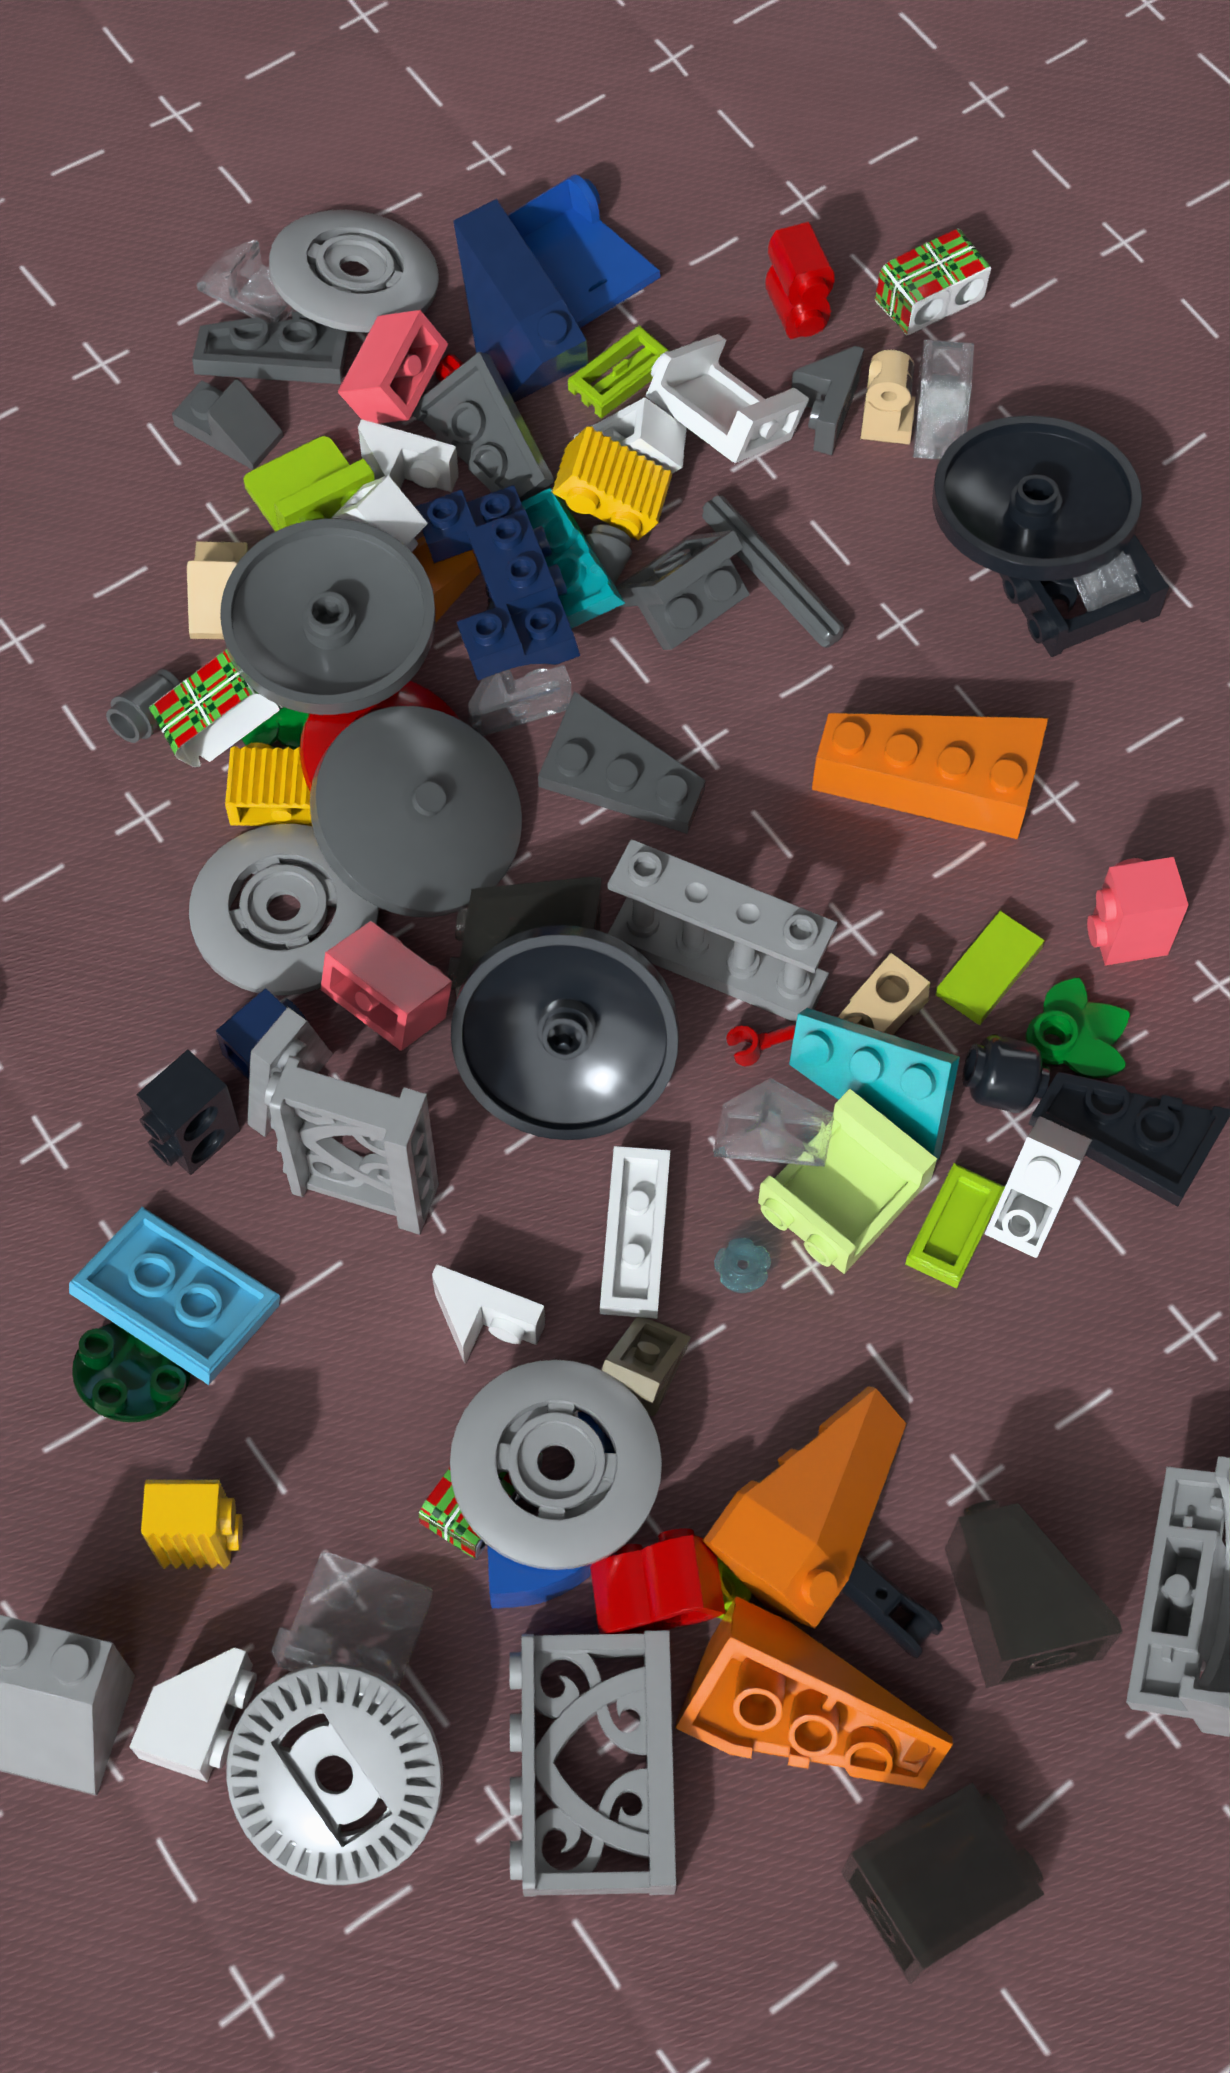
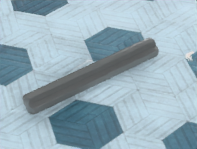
[702,495,844,648]

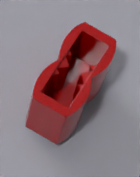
[765,221,835,340]
[590,1528,725,1634]

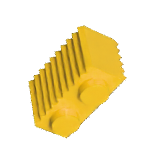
[551,427,672,540]
[225,743,313,827]
[141,1480,243,1569]

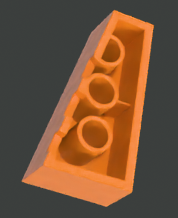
[812,713,1048,839]

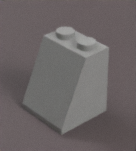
[0,1615,135,1796]

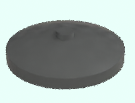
[220,519,435,715]
[310,706,522,917]

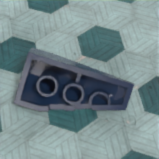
[453,199,588,403]

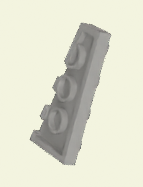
[247,1007,333,1137]

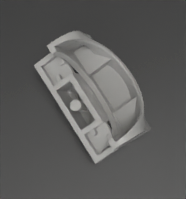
[1126,1456,1230,1737]

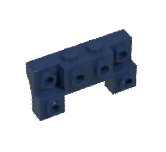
[415,485,580,680]

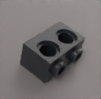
[136,1049,240,1175]

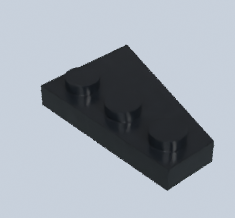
[1029,1072,1230,1207]

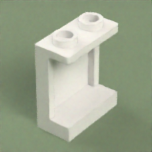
[646,334,809,463]

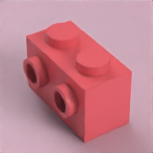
[337,310,448,424]
[1087,857,1189,966]
[320,921,452,1051]

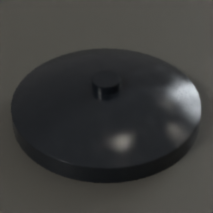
[932,416,1142,581]
[451,925,679,1140]

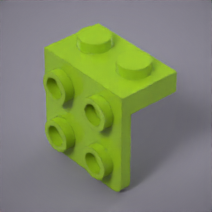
[244,436,375,532]

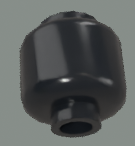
[962,1034,1050,1113]

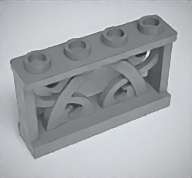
[264,1055,439,1235]
[509,1630,676,1897]

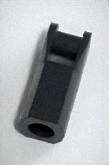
[841,1554,943,1658]

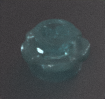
[714,1238,771,1293]

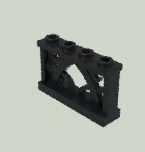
[999,534,1169,657]

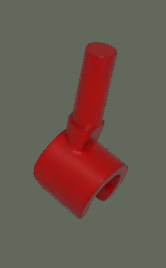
[726,1024,796,1067]

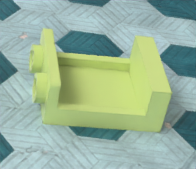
[758,1089,937,1274]

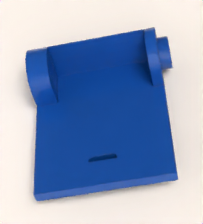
[508,174,660,328]

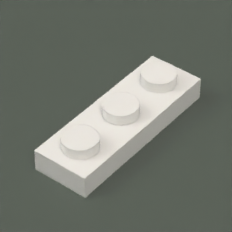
[600,1146,670,1319]

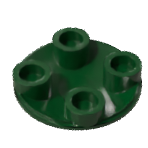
[72,1323,191,1422]

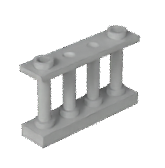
[607,839,837,1023]

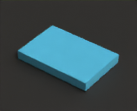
[69,1207,280,1385]

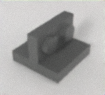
[616,530,750,650]

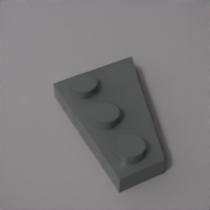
[192,311,351,384]
[412,352,555,502]
[538,691,705,834]

